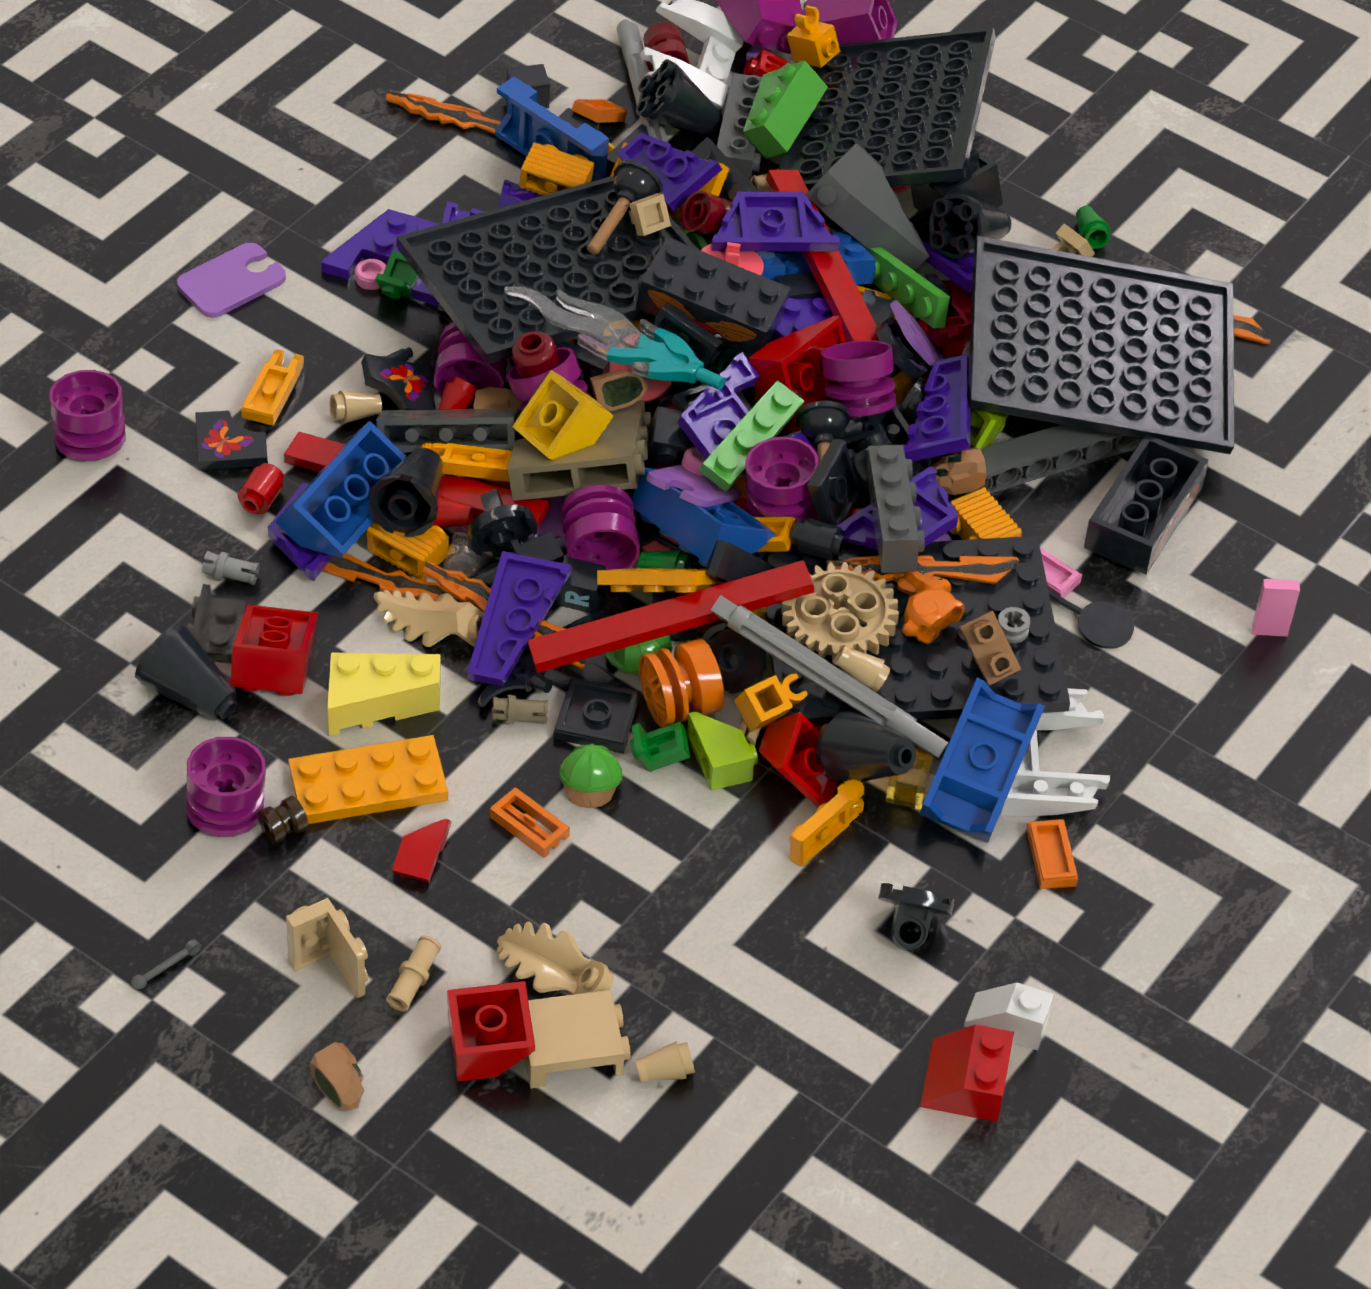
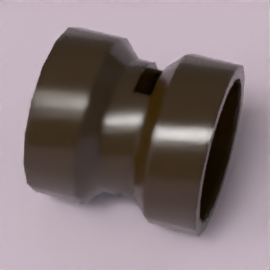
[257,795,309,845]

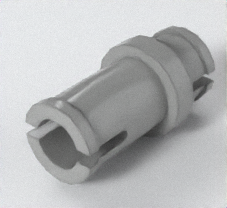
[202,551,260,585]

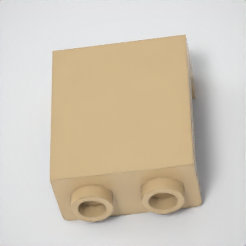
[525,990,630,1088]

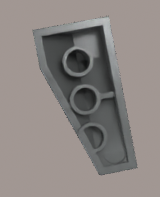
[806,143,930,271]

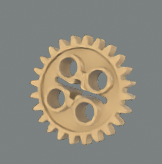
[782,562,899,662]

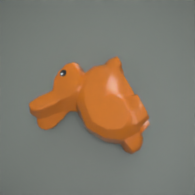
[897,571,965,644]

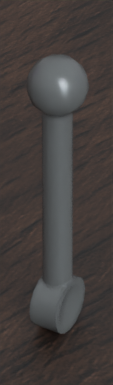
[131,939,202,990]

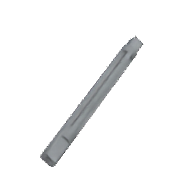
[617,19,668,143]
[711,595,949,761]

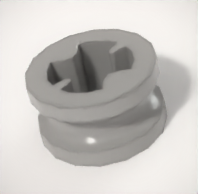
[998,607,1030,643]

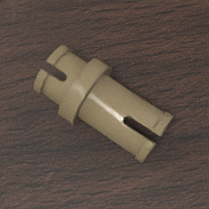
[492,695,548,724]

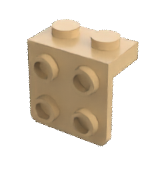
[286,898,368,998]

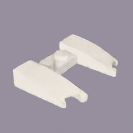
[640,0,744,110]
[1000,688,1110,816]

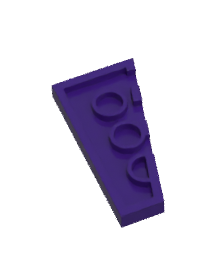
[903,354,971,462]
[467,551,572,687]

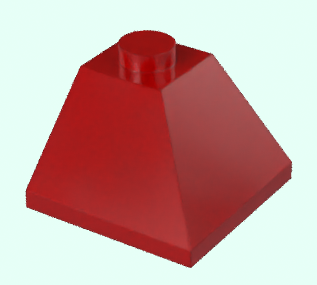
[759,712,838,808]

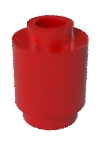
[237,463,284,514]

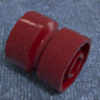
[643,22,690,71]
[681,190,732,239]

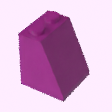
[715,0,803,54]
[803,0,898,44]

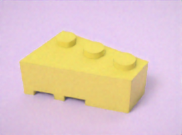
[327,653,441,736]

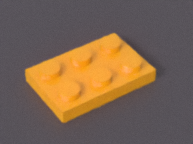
[597,568,724,593]

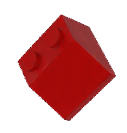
[447,981,536,1082]
[920,1024,1014,1122]

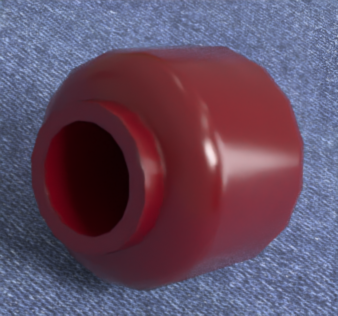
[512,332,560,379]

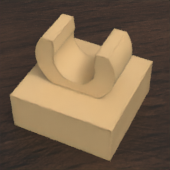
[628,193,671,236]
[1052,224,1095,257]

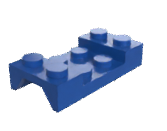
[495,77,609,182]
[754,231,876,285]
[920,678,1045,843]

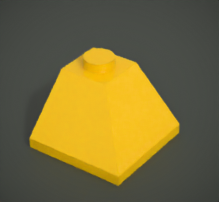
[512,370,614,460]

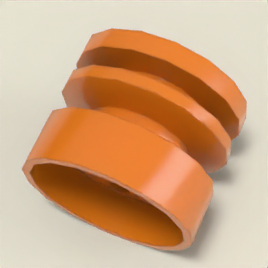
[639,638,725,728]

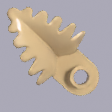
[374,589,484,647]
[497,922,614,994]

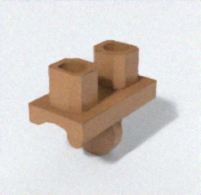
[959,611,1021,686]

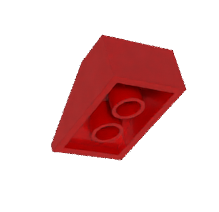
[749,316,846,423]
[230,604,318,696]

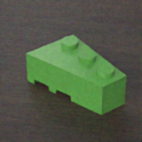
[743,60,828,159]

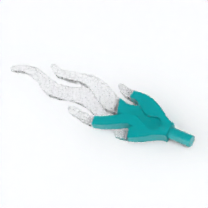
[504,287,726,390]

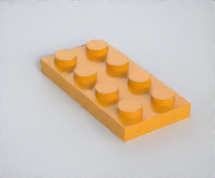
[288,735,448,824]

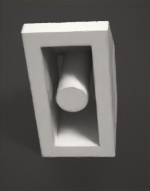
[964,982,1054,1051]

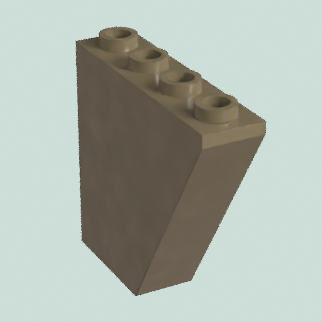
[507,400,652,501]

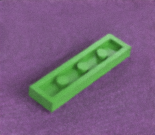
[869,247,950,328]
[699,380,804,492]

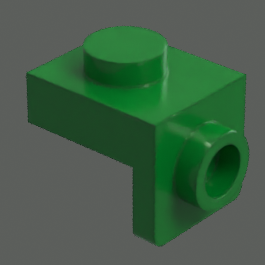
[375,251,419,299]
[629,721,690,772]

